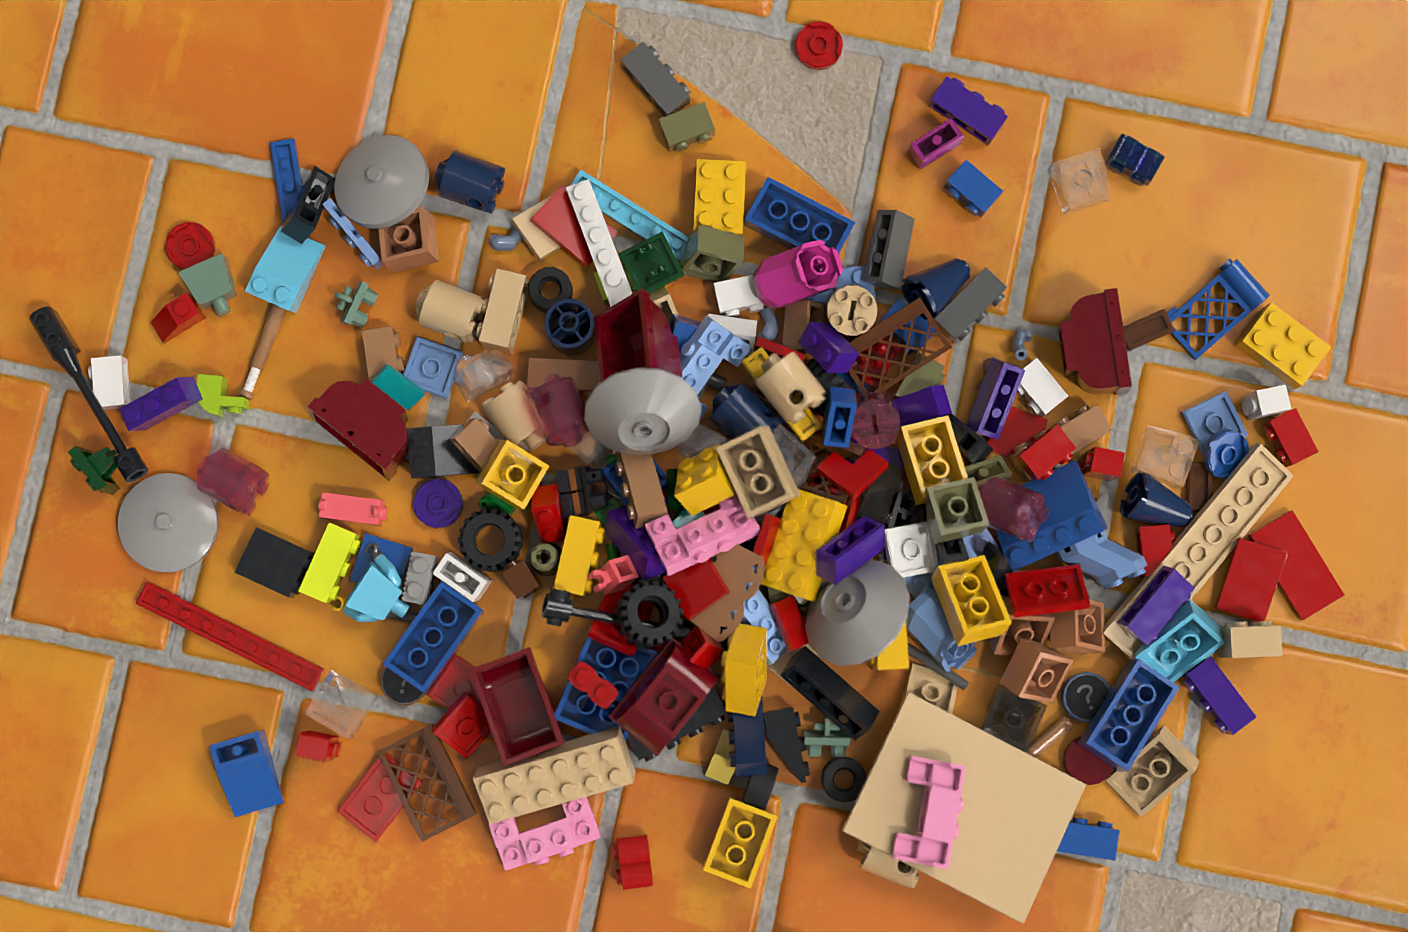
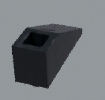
[763,707,810,783]

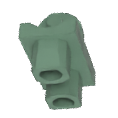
[334,281,378,327]
[803,716,850,757]

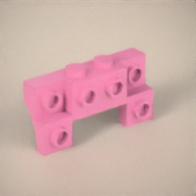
[645,490,760,576]
[892,756,966,870]
[488,797,602,871]

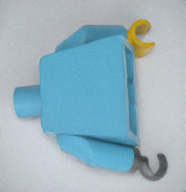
[332,543,409,622]

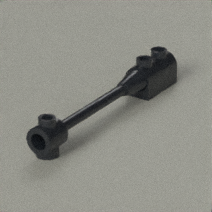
[29,307,148,483]
[541,588,734,659]

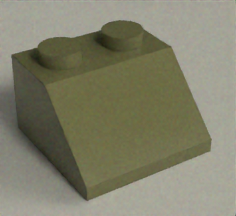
[680,225,744,283]
[926,477,989,544]

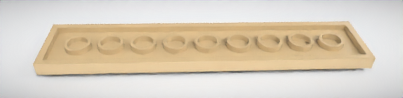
[1102,443,1294,660]

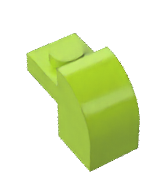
[197,374,250,418]

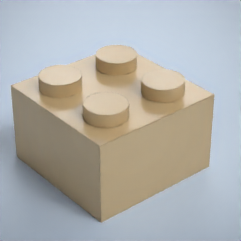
[1219,621,1283,658]

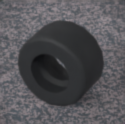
[528,267,573,313]
[821,756,867,803]
[742,763,779,810]

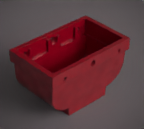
[594,288,683,383]
[1058,288,1132,395]
[307,379,409,481]
[608,638,721,756]
[470,647,565,766]

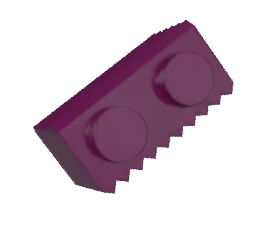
[908,118,964,170]

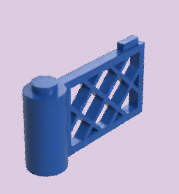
[1167,259,1270,360]

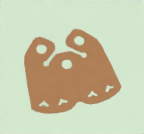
[668,545,764,642]

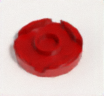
[795,21,843,70]
[165,222,215,270]

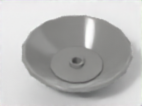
[584,368,701,455]
[805,560,910,666]

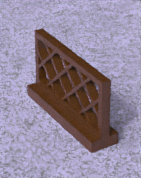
[848,297,952,401]
[772,415,867,505]
[378,724,477,842]

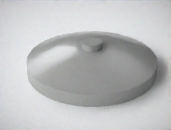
[334,135,429,229]
[118,473,219,573]

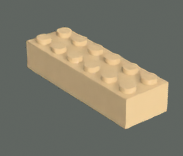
[473,726,636,824]

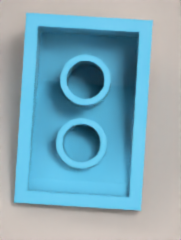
[245,226,326,313]
[1134,599,1226,682]

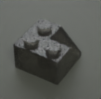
[854,463,904,526]
[981,684,1047,752]

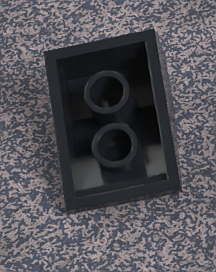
[407,424,480,479]

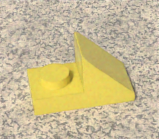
[705,729,735,785]

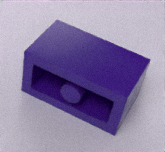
[798,322,859,373]
[891,385,952,429]

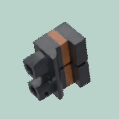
[555,467,608,517]

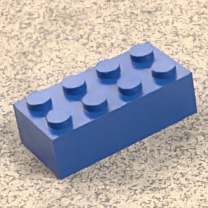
[744,177,855,255]
[383,581,484,694]
[1077,659,1180,772]

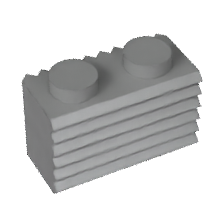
[401,552,439,605]

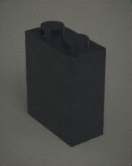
[234,527,315,598]

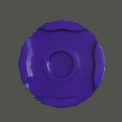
[414,479,463,528]

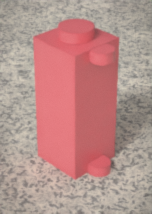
[319,492,388,526]

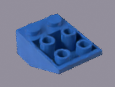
[209,730,284,817]

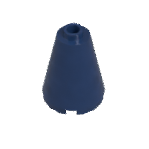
[901,258,970,320]
[1120,472,1193,527]

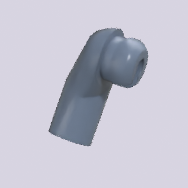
[489,228,522,251]
[758,307,779,341]
[1012,328,1032,360]

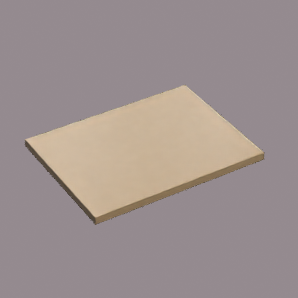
[841,692,1086,924]

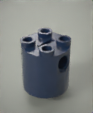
[435,151,506,214]
[545,299,596,356]
[710,383,783,440]

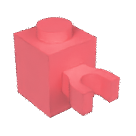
[587,555,639,595]

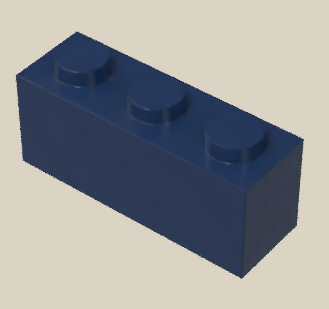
[728,696,766,777]

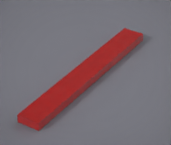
[135,581,325,692]

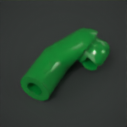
[479,494,516,516]

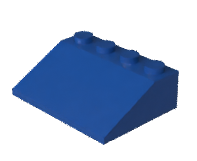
[986,460,1108,571]
[554,637,658,741]

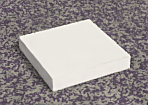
[884,521,939,577]

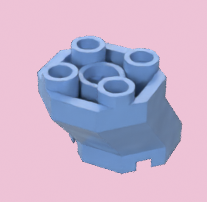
[1055,531,1147,589]
[906,587,981,672]

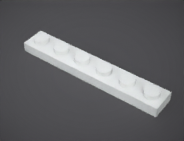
[566,179,633,306]

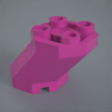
[752,240,843,309]

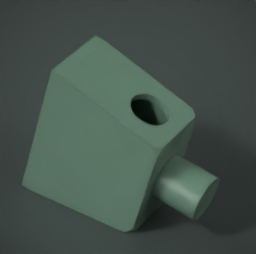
[179,253,236,317]

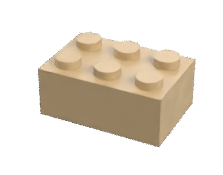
[476,269,529,355]
[717,426,801,518]

